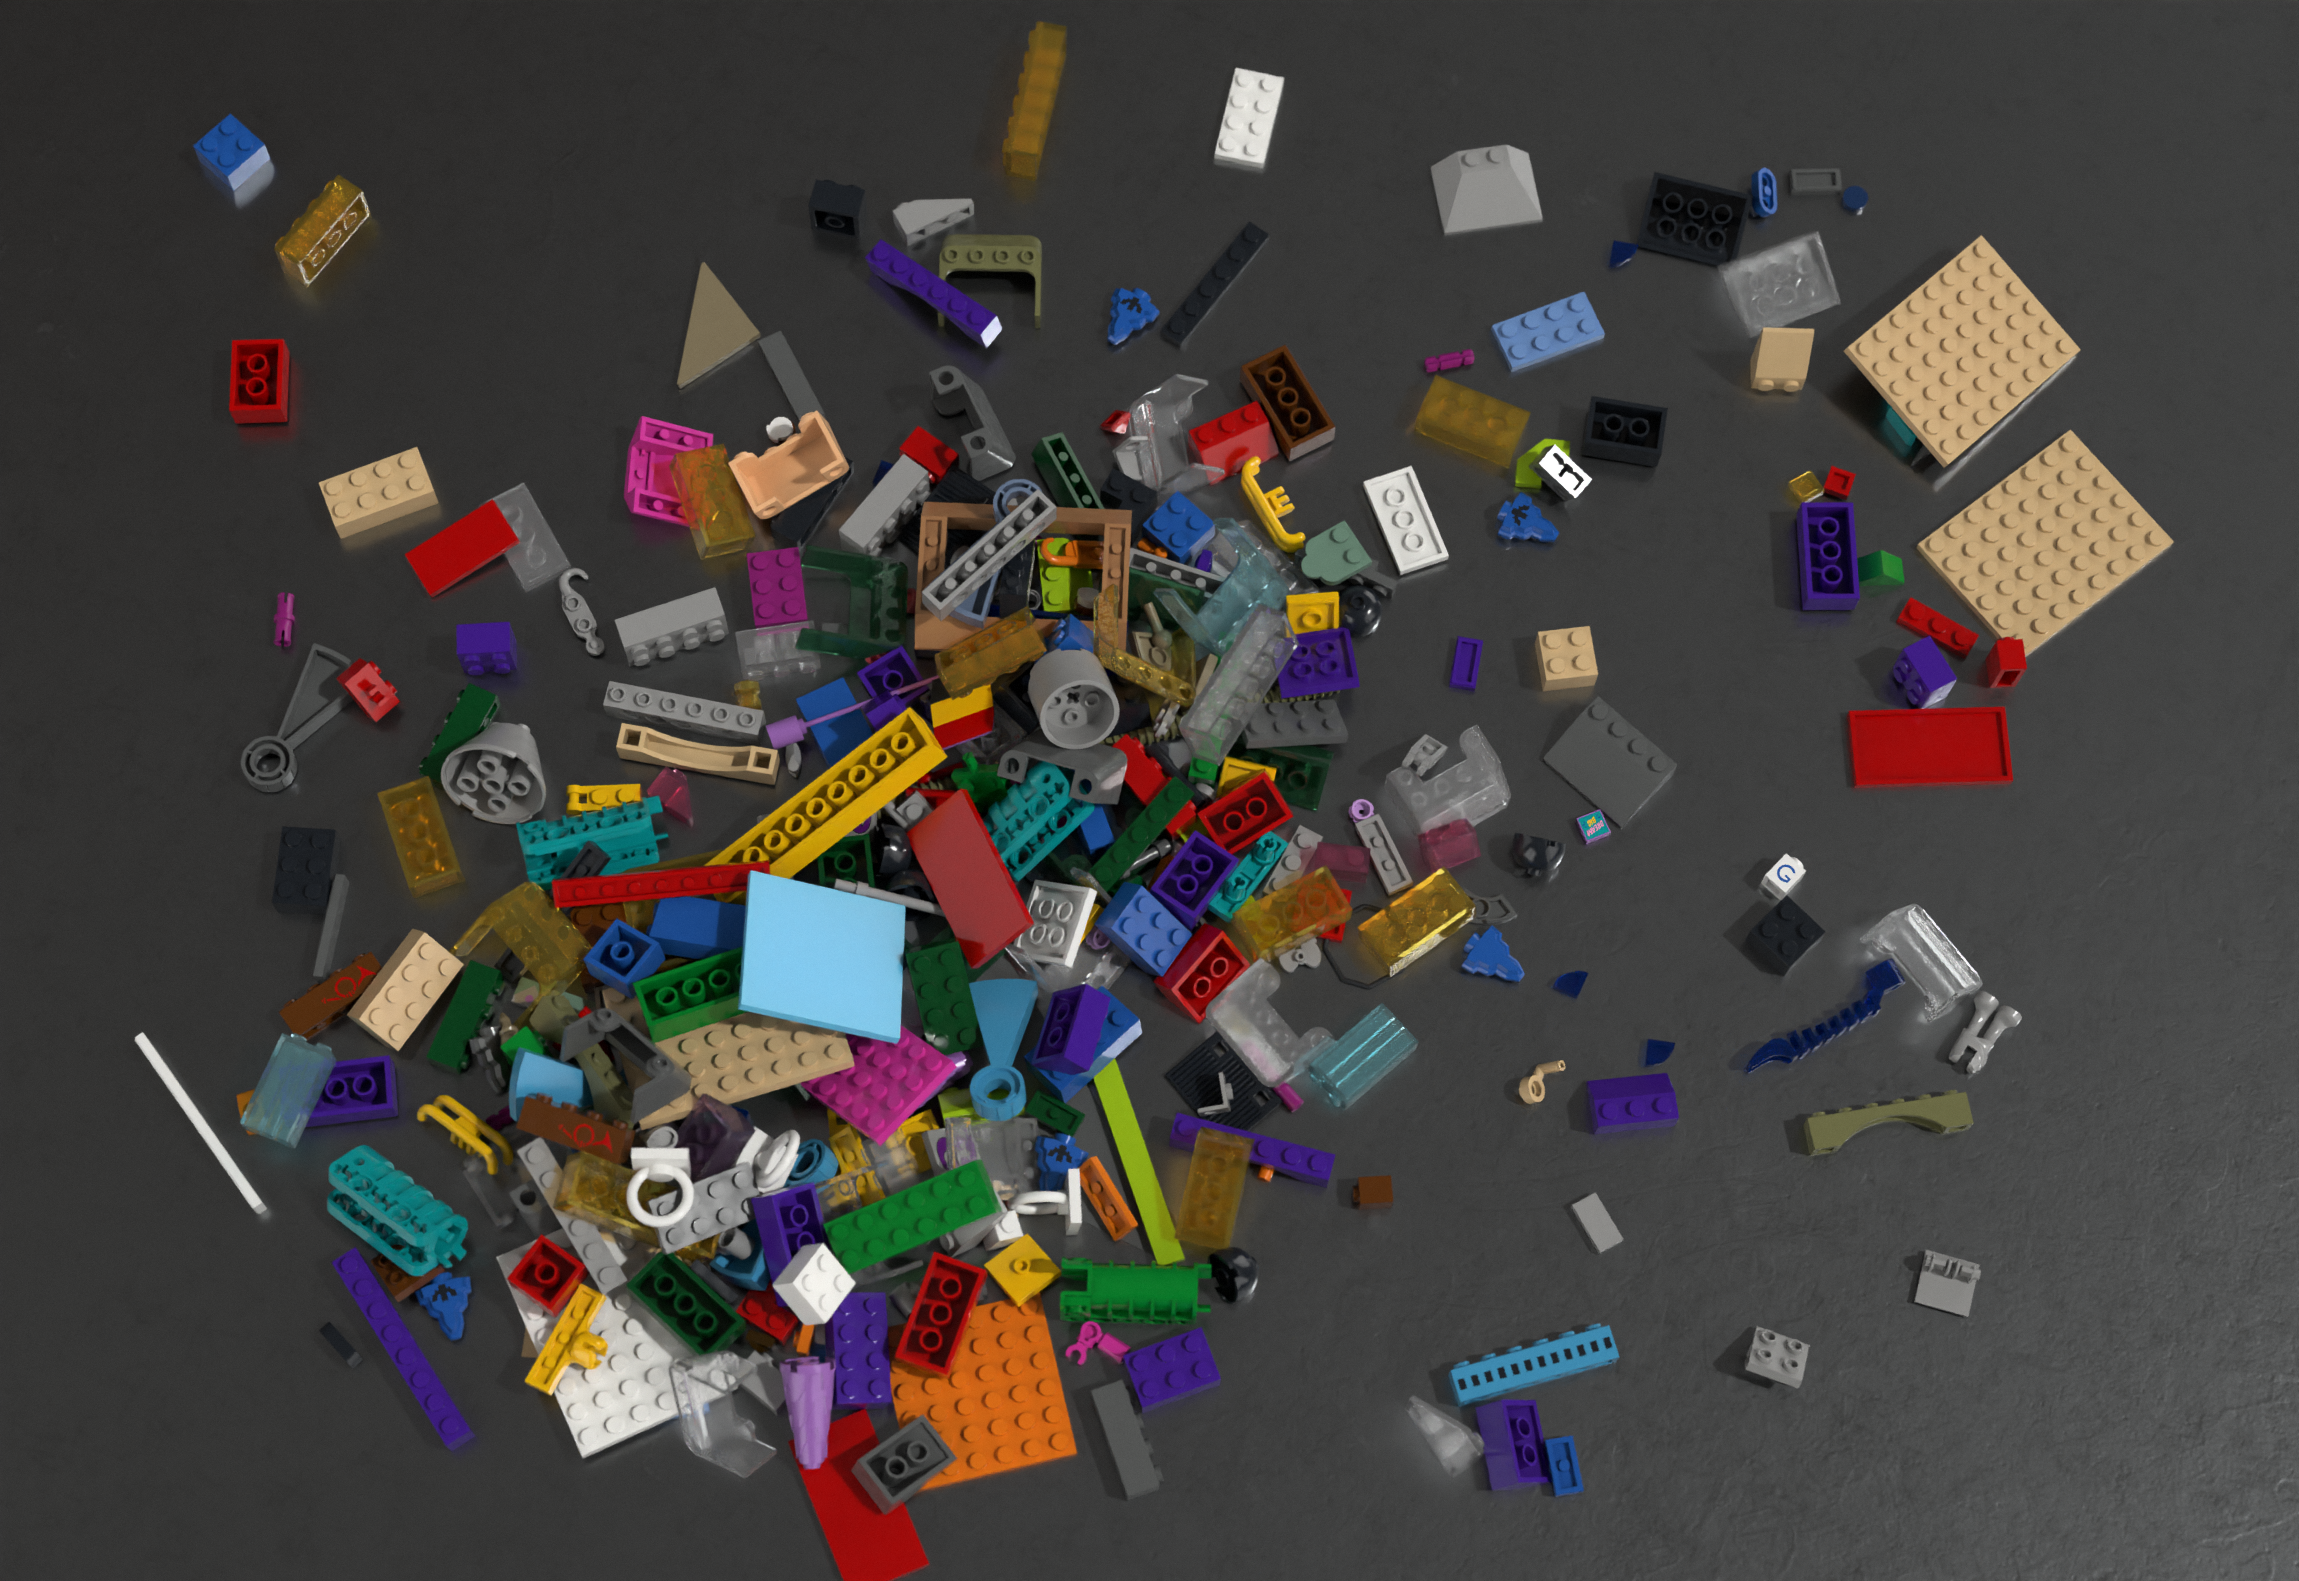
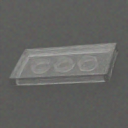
[478,482,572,592]

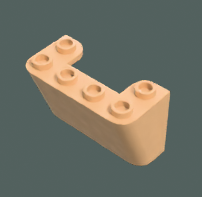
[728,411,849,519]

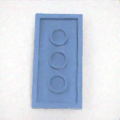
[1491,292,1605,372]

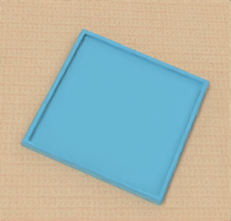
[738,870,906,1044]

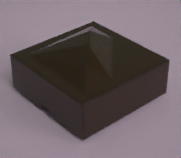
[746,1329,777,1353]

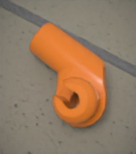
[1137,537,1168,559]

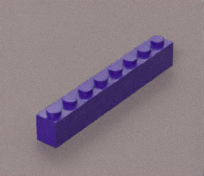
[332,1247,475,1451]

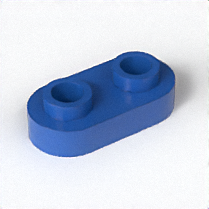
[1751,168,1777,217]

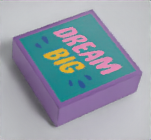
[1575,809,1611,844]

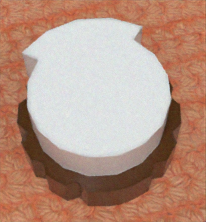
[766,417,796,446]
[1073,587,1101,616]

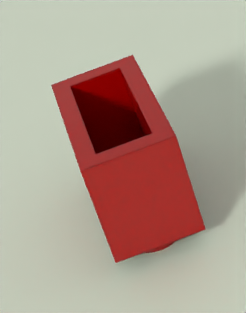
[899,426,960,484]
[1985,637,2027,688]

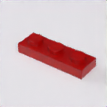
[1897,597,1979,659]

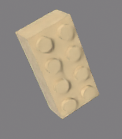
[318,447,439,539]
[347,929,464,1051]

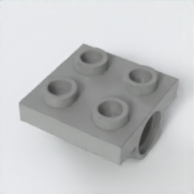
[1744,1326,1809,1389]

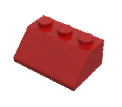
[1188,400,1279,486]
[1153,923,1250,1024]

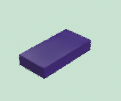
[1449,636,1483,692]

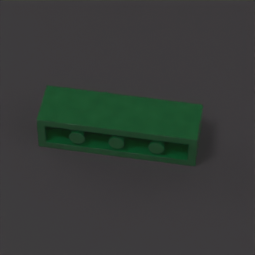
[1031,432,1104,540]
[419,683,501,792]
[426,960,505,1075]

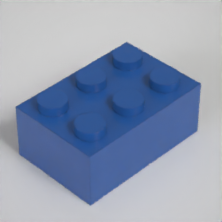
[1094,882,1192,977]

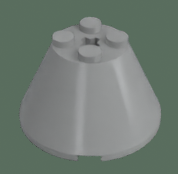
[441,722,546,824]

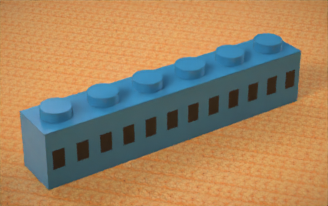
[1448,1324,1619,1407]

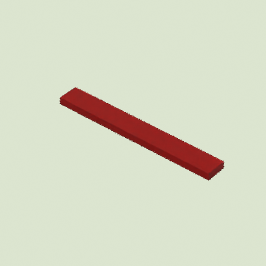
[552,860,771,908]

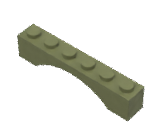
[529,996,635,1129]
[1803,1090,1974,1156]

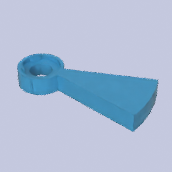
[969,979,1039,1121]
[509,1047,630,1122]
[709,1139,838,1291]

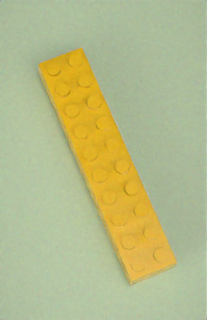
[704,707,948,906]

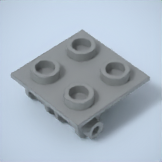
[1914,1250,1981,1317]

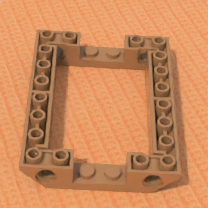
[915,502,1132,658]

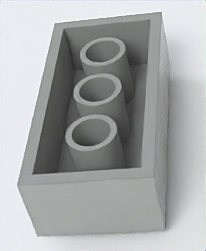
[839,454,930,567]
[615,587,729,666]

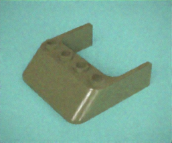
[938,234,1042,328]

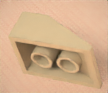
[1750,327,1814,392]

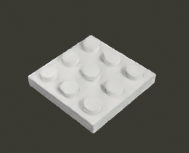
[1010,880,1097,968]

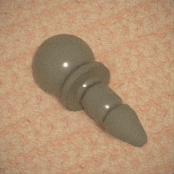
[499,1013,519,1045]

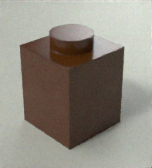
[1352,1175,1393,1210]

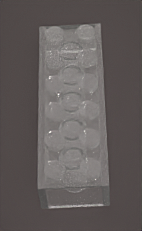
[1178,604,1299,766]

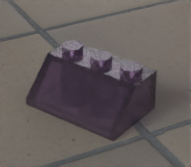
[673,1094,756,1183]

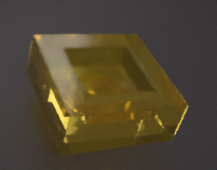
[1788,470,1825,504]

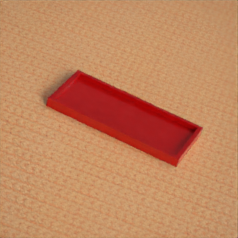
[1847,707,2013,788]
[906,789,1034,969]
[788,1409,929,1581]

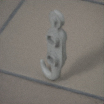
[559,568,605,656]
[1153,675,1189,738]

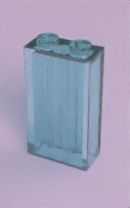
[1309,1003,1418,1110]
[239,1033,337,1149]

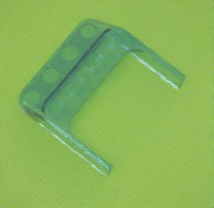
[1153,517,1289,662]

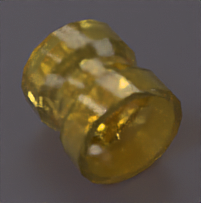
[734,680,762,710]

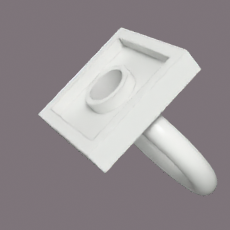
[730,1126,800,1196]
[626,1148,694,1227]
[1007,1169,1082,1235]

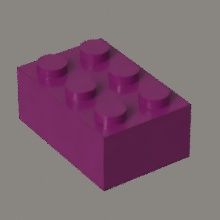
[747,547,809,637]

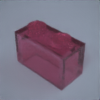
[1417,818,1481,874]
[1313,842,1371,883]

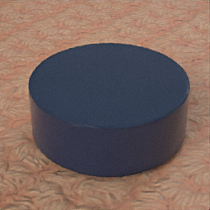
[1842,186,1868,212]

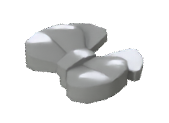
[1277,933,1321,974]

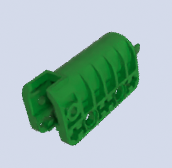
[1060,1257,1212,1325]

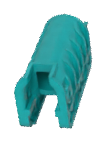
[516,795,668,891]

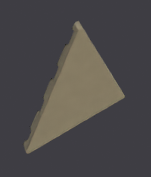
[677,262,761,389]

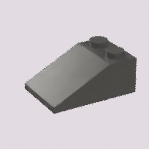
[851,1414,957,1515]

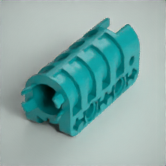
[982,760,1095,881]
[327,1145,469,1276]

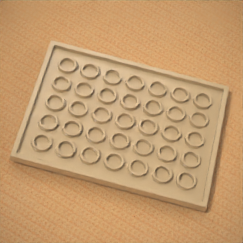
[1844,235,2081,468]
[1916,429,2174,657]
[602,972,855,1130]

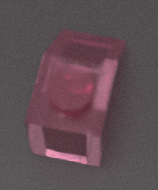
[647,767,694,828]

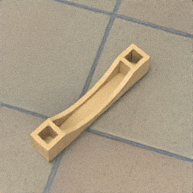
[616,723,780,785]

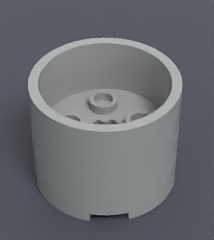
[1028,648,1120,749]

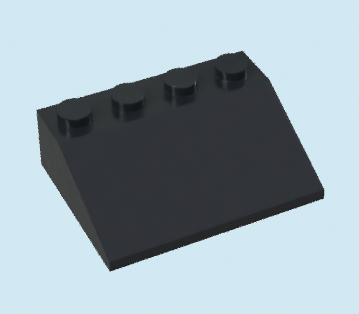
[1636,172,1753,269]

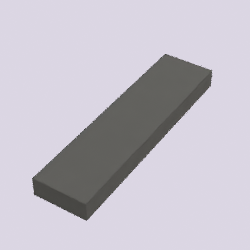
[758,331,825,422]
[312,874,349,984]

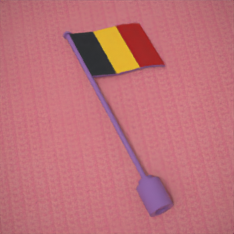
[766,653,997,750]

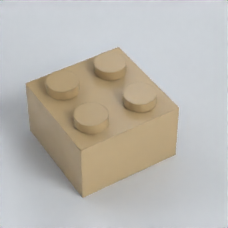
[1535,626,1598,691]

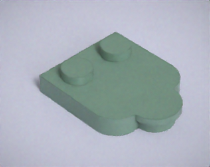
[1301,520,1372,586]

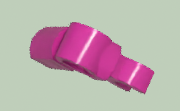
[1065,1321,1131,1366]

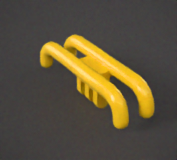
[1241,456,1305,553]
[417,1095,514,1175]

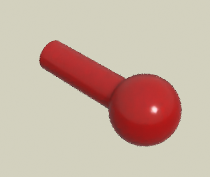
[916,762,964,787]

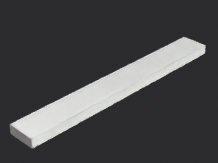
[135,1032,267,1214]

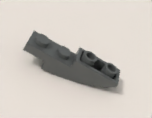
[1294,549,1398,599]

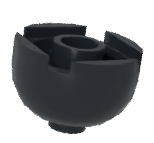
[1338,585,1383,639]
[873,823,917,878]
[1512,832,1567,876]
[884,869,937,921]
[1207,1247,1259,1304]

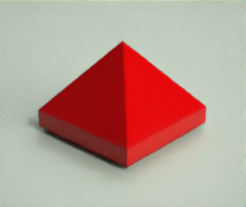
[1100,410,1131,434]

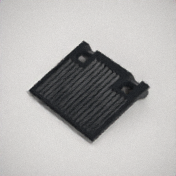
[897,465,996,569]
[1164,1029,1282,1131]

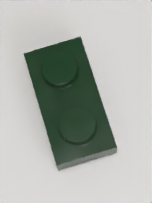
[1025,1089,1085,1137]

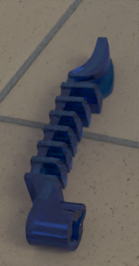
[1745,958,1906,1074]

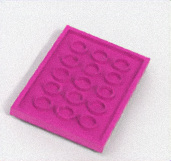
[796,1026,956,1146]

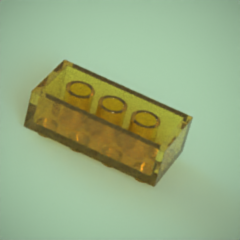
[274,175,371,287]
[1414,375,1531,468]
[669,444,756,559]
[934,606,1047,700]
[377,776,465,898]
[1231,865,1353,968]
[1358,866,1477,978]
[1174,1127,1255,1250]

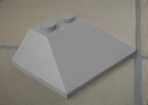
[1430,145,1543,235]

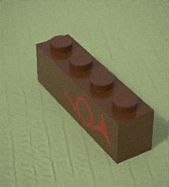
[279,951,382,1044]
[516,1092,636,1164]

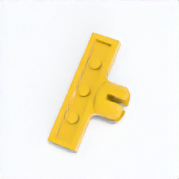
[823,1126,886,1212]
[525,1284,608,1396]

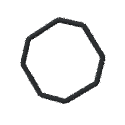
[1322,904,1411,989]

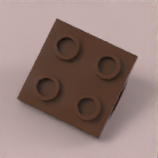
[370,1244,445,1302]

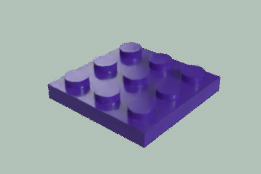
[1271,627,1360,699]

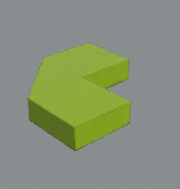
[1515,439,1570,489]

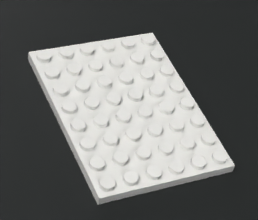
[496,1200,738,1458]

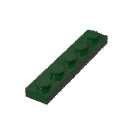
[1085,776,1196,894]

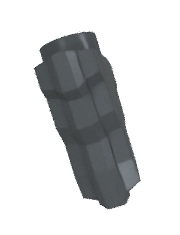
[469,1025,509,1092]

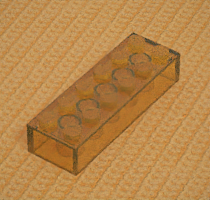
[1002,21,1067,181]
[553,1151,720,1263]

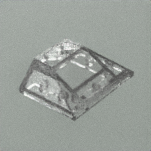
[945,1117,1041,1201]

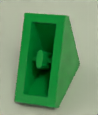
[1857,550,1904,586]

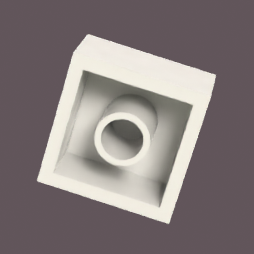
[772,1243,855,1325]

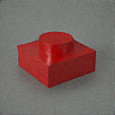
[1822,466,1856,500]

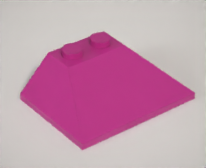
[624,416,713,530]

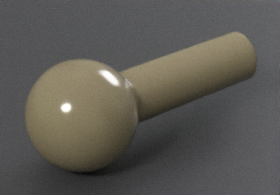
[1143,601,1172,650]

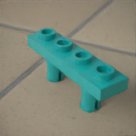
[1207,831,1289,923]

